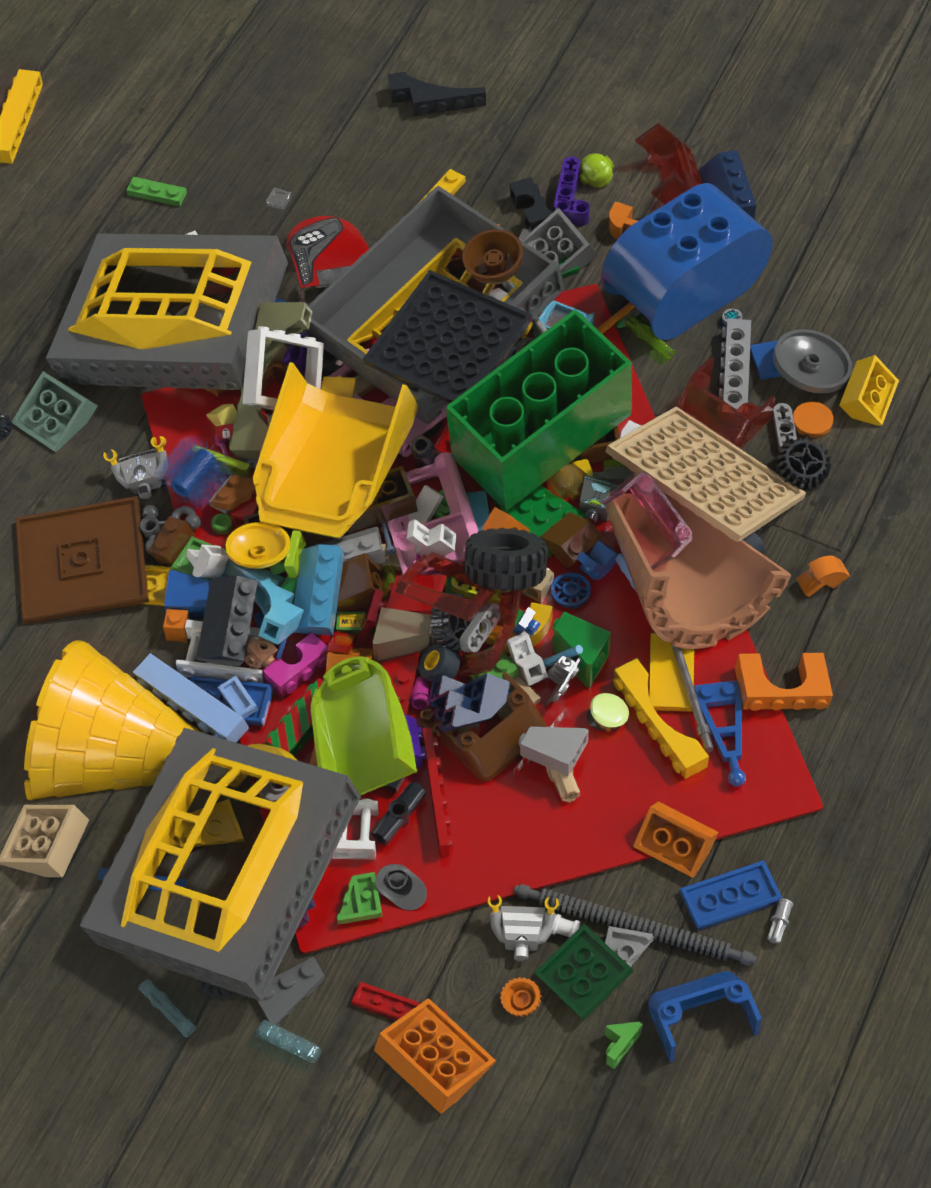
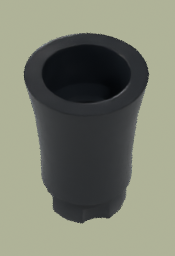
[411,436,441,469]

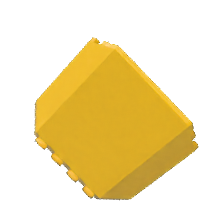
[253,362,419,539]

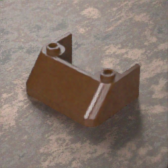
[438,672,546,781]

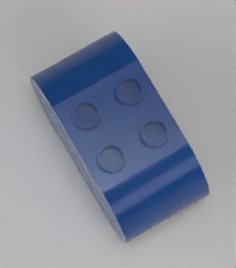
[601,183,773,340]

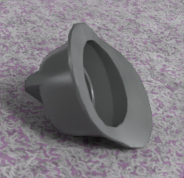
[375,864,427,910]

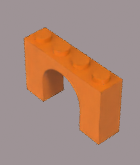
[734,653,833,711]

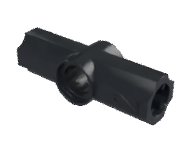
[371,782,426,845]

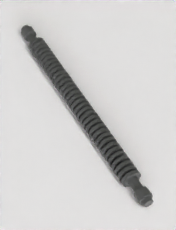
[514,884,757,966]

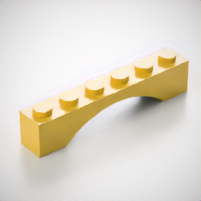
[613,658,709,779]

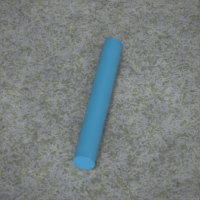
[543,645,583,668]

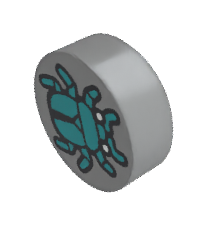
[722,309,742,326]

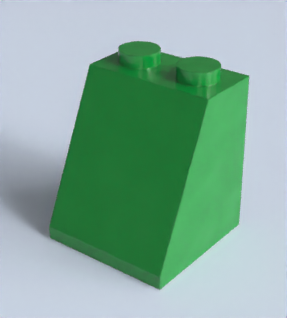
[552,612,611,688]

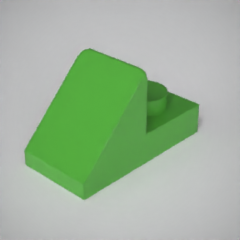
[605,1022,643,1069]

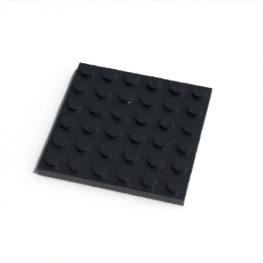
[362,270,533,403]

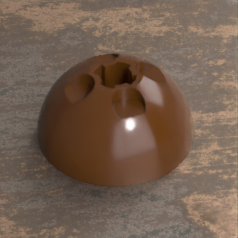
[462,229,523,284]

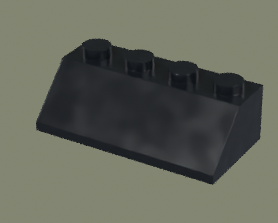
[196,576,258,667]

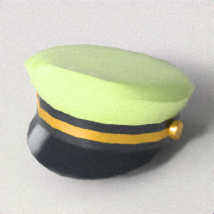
[586,693,629,732]

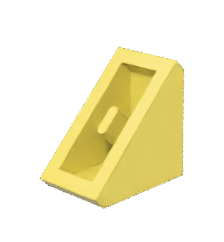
[207,404,237,441]

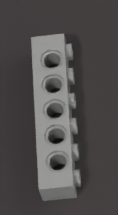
[718,318,751,426]

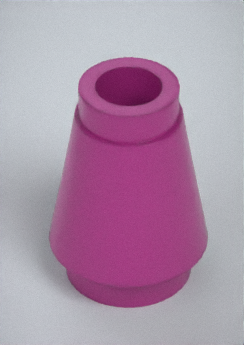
[410,677,430,710]

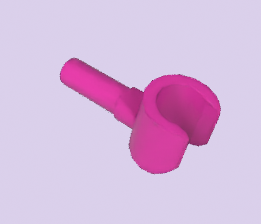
[215,434,230,457]

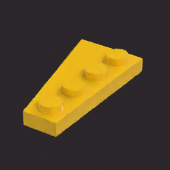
[170,799,244,848]

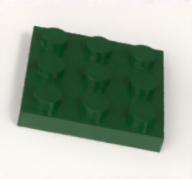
[534,924,634,1021]

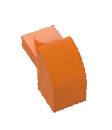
[609,201,638,240]
[796,556,850,597]

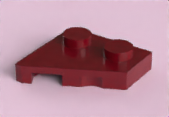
[354,589,384,648]

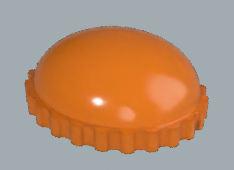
[500,977,541,1017]

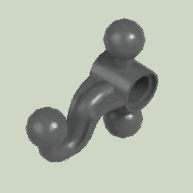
[140,505,201,555]

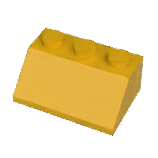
[839,355,899,426]

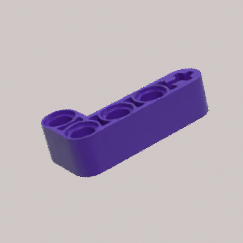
[554,157,590,226]

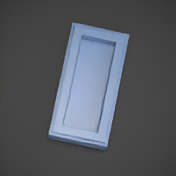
[217,676,259,719]

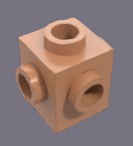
[244,637,278,670]

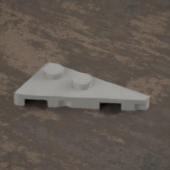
[605,926,654,967]

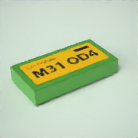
[336,612,380,634]

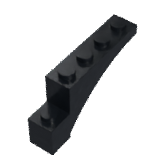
[388,72,486,116]

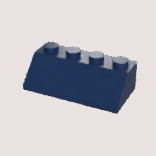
[699,150,756,220]

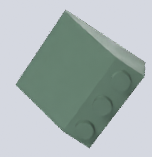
[12,371,98,452]

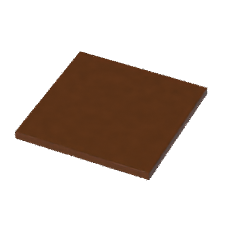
[15,496,150,625]

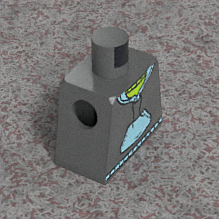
[580,475,623,525]

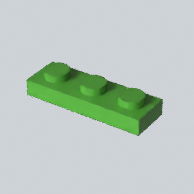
[127,177,187,206]

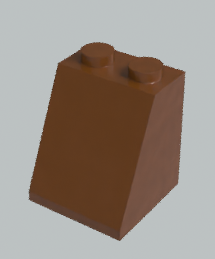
[336,553,389,616]

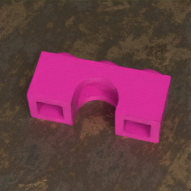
[263,633,329,698]

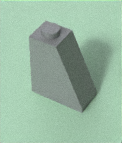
[518,727,589,776]

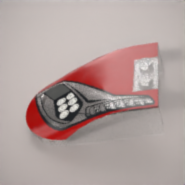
[286,216,369,302]

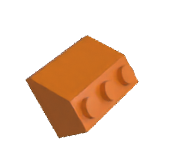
[633,801,719,878]

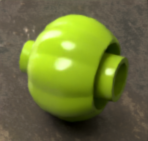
[579,153,614,188]

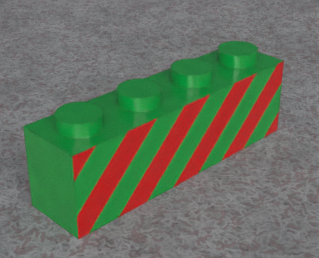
[266,678,323,757]

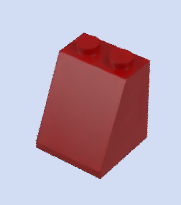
[383,575,447,615]

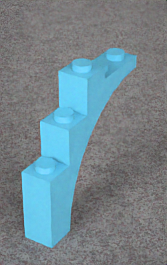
[220,558,304,644]

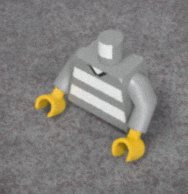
[487,895,559,961]

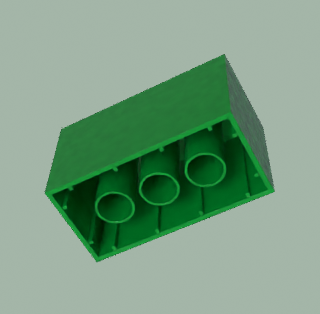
[446,309,632,511]

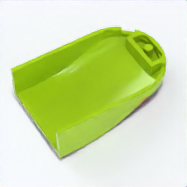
[311,656,417,795]

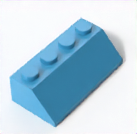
[293,544,344,636]

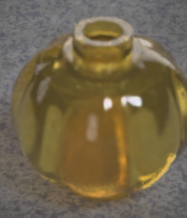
[547,463,585,501]

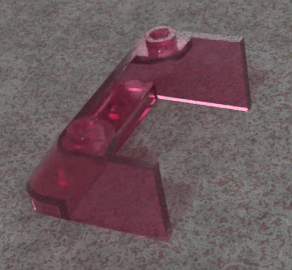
[601,472,692,570]

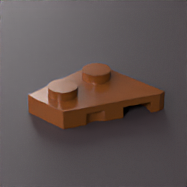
[212,474,256,511]

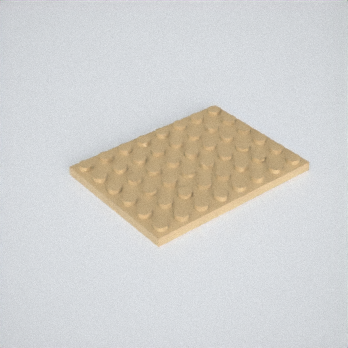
[605,406,806,542]

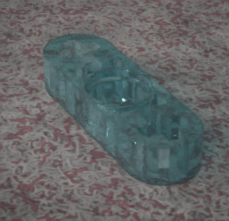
[256,1020,322,1063]

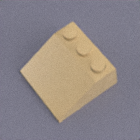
[0,805,89,877]

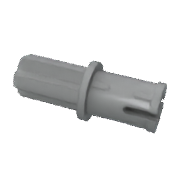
[767,898,793,944]

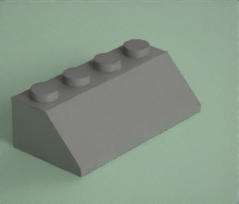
[304,527,386,565]

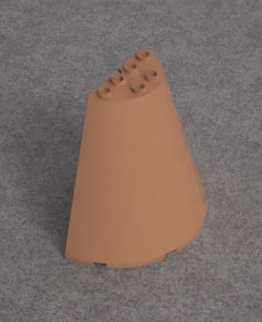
[606,493,791,649]

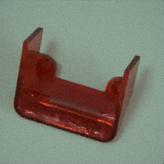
[635,123,703,205]
[676,357,775,449]

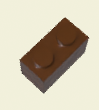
[149,516,195,567]

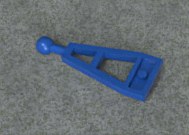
[694,680,746,787]

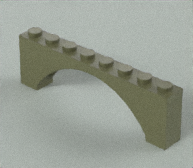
[229,302,313,459]

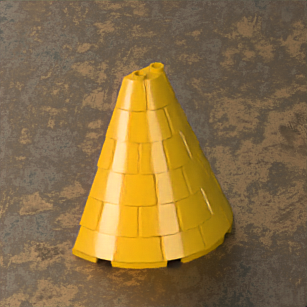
[24,640,205,801]

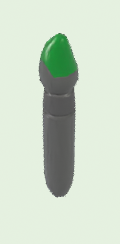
[617,308,641,328]

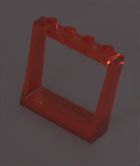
[395,552,498,621]

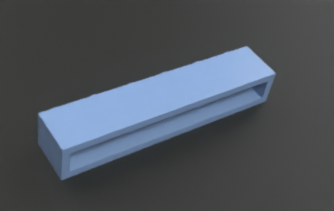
[133,653,249,743]

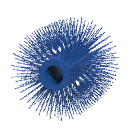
[156,436,231,510]

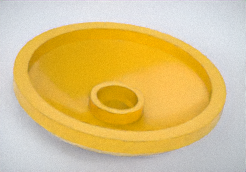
[226,522,290,569]

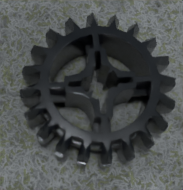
[775,436,832,491]
[429,593,476,652]

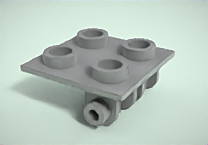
[544,656,581,707]

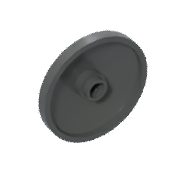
[773,329,852,393]

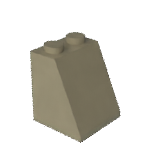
[373,607,437,663]

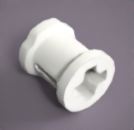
[552,914,580,938]

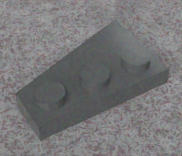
[256,957,325,1031]

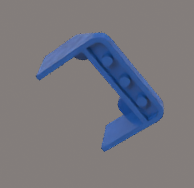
[648,971,762,1062]

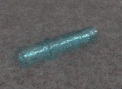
[138,979,196,1037]

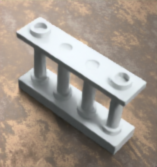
[176,620,264,683]
[331,799,378,860]

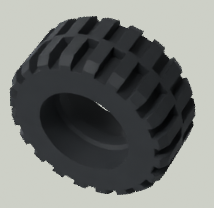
[464,528,547,591]

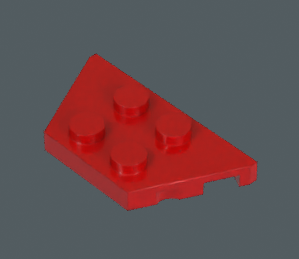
[379,652,421,715]

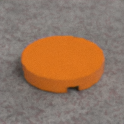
[793,402,833,438]

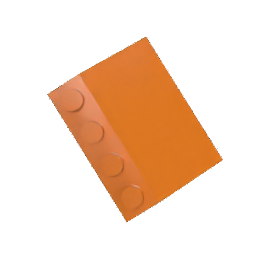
[374,998,496,1114]

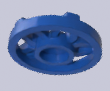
[551,572,591,609]

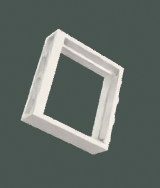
[242,326,324,410]

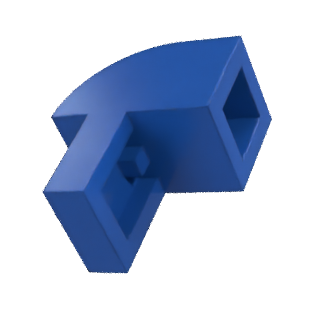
[576,541,619,580]

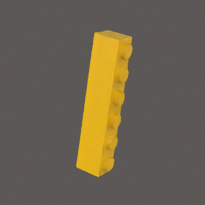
[0,69,43,164]

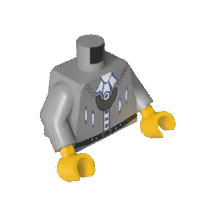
[103,436,169,499]

